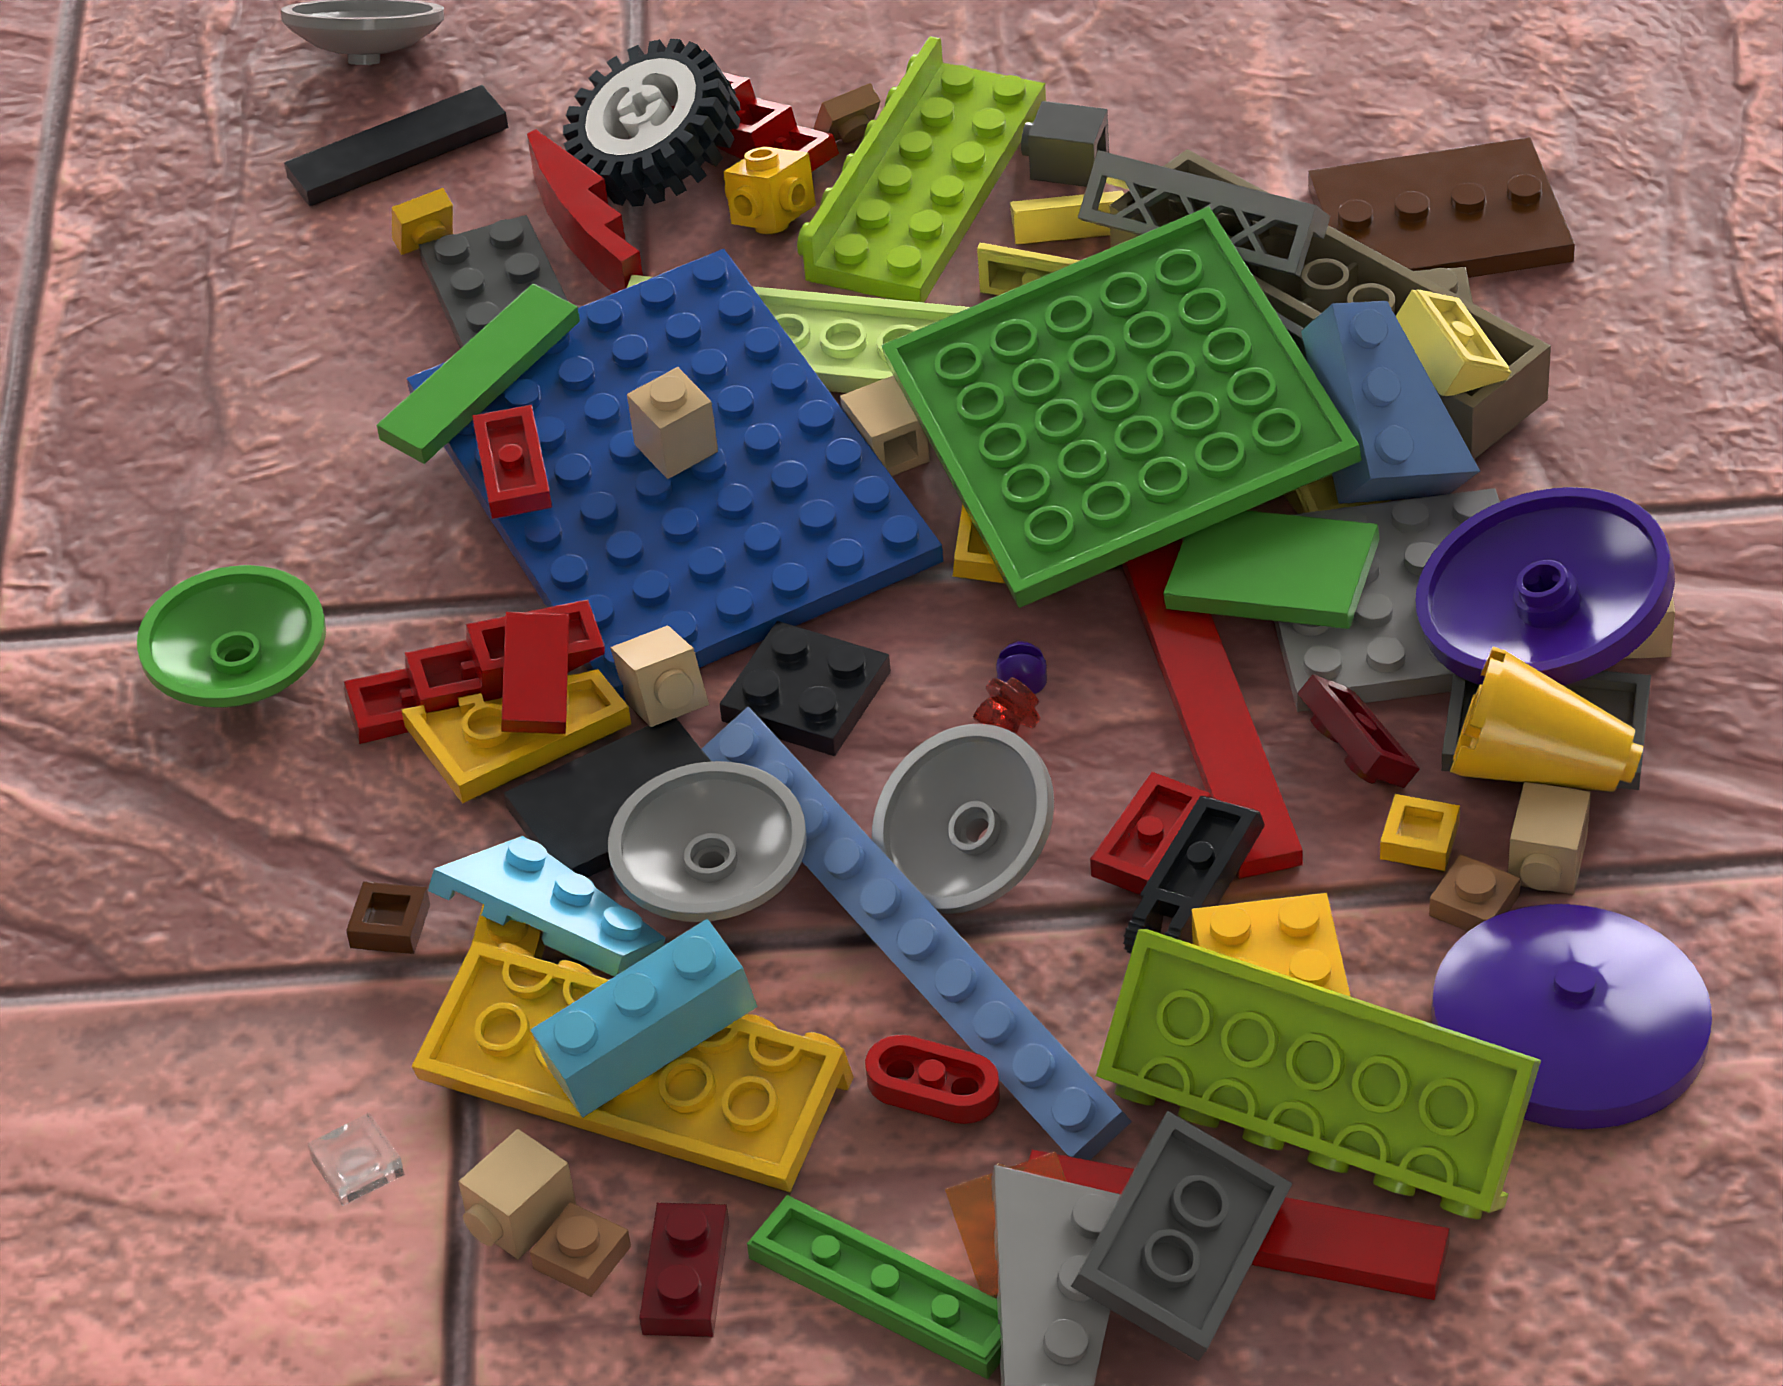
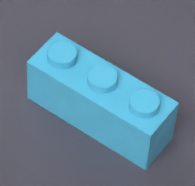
[530,919,758,1118]

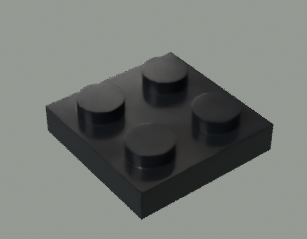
[719,621,891,756]

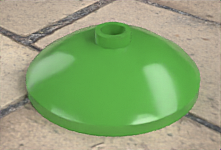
[137,565,326,708]

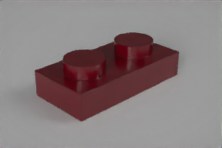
[1297,674,1420,788]
[639,1202,729,1337]

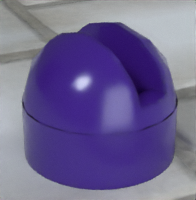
[996,641,1047,697]

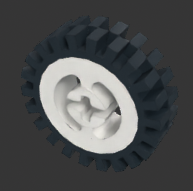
[563,38,741,207]

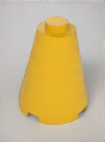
[1450,647,1643,792]

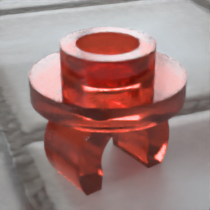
[973,677,1041,734]

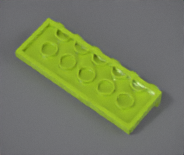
[797,36,1046,303]
[1096,929,1541,1219]

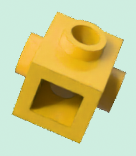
[723,146,816,234]

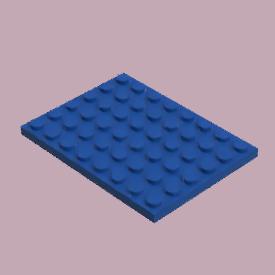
[406,248,944,701]

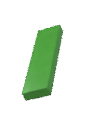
[376,284,580,464]
[747,1195,1001,1380]

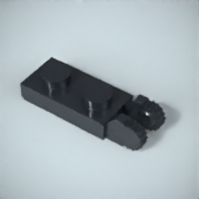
[1123,796,1265,954]

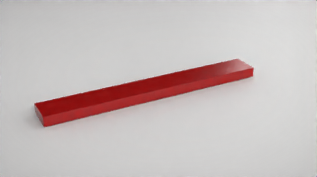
[1121,539,1303,879]

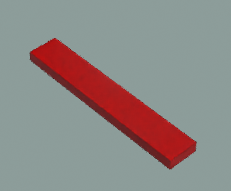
[1025,1149,1450,1300]

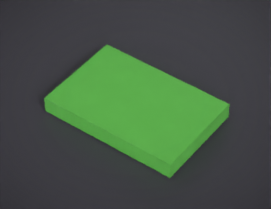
[1163,510,1380,629]

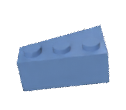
[1301,301,1480,504]

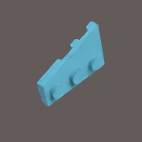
[428,836,666,977]

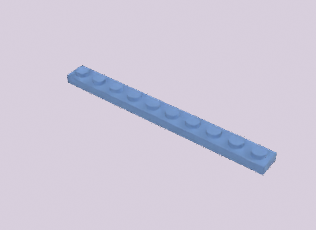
[702,707,1132,1160]

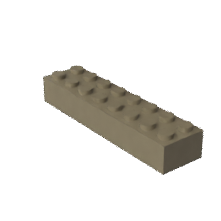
[1109,149,1551,460]

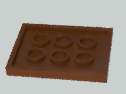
[1308,137,1575,278]

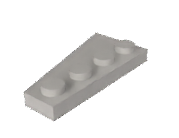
[991,1165,1121,1386]

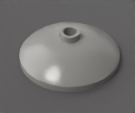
[281,0,444,65]
[872,724,1054,914]
[608,761,807,922]

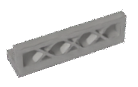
[1078,150,1331,277]

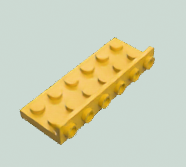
[412,940,854,1192]

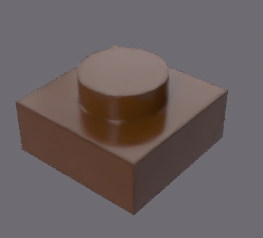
[346,881,430,954]

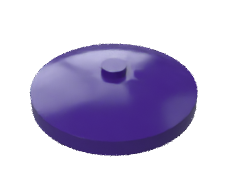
[1415,487,1675,685]
[1431,904,1712,1129]

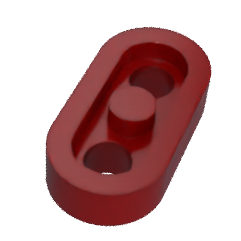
[865,1035,1000,1124]

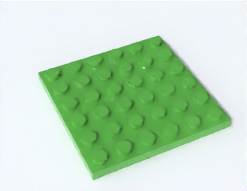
[881,206,1362,608]

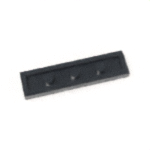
[284,85,508,206]

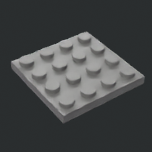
[1274,488,1500,712]

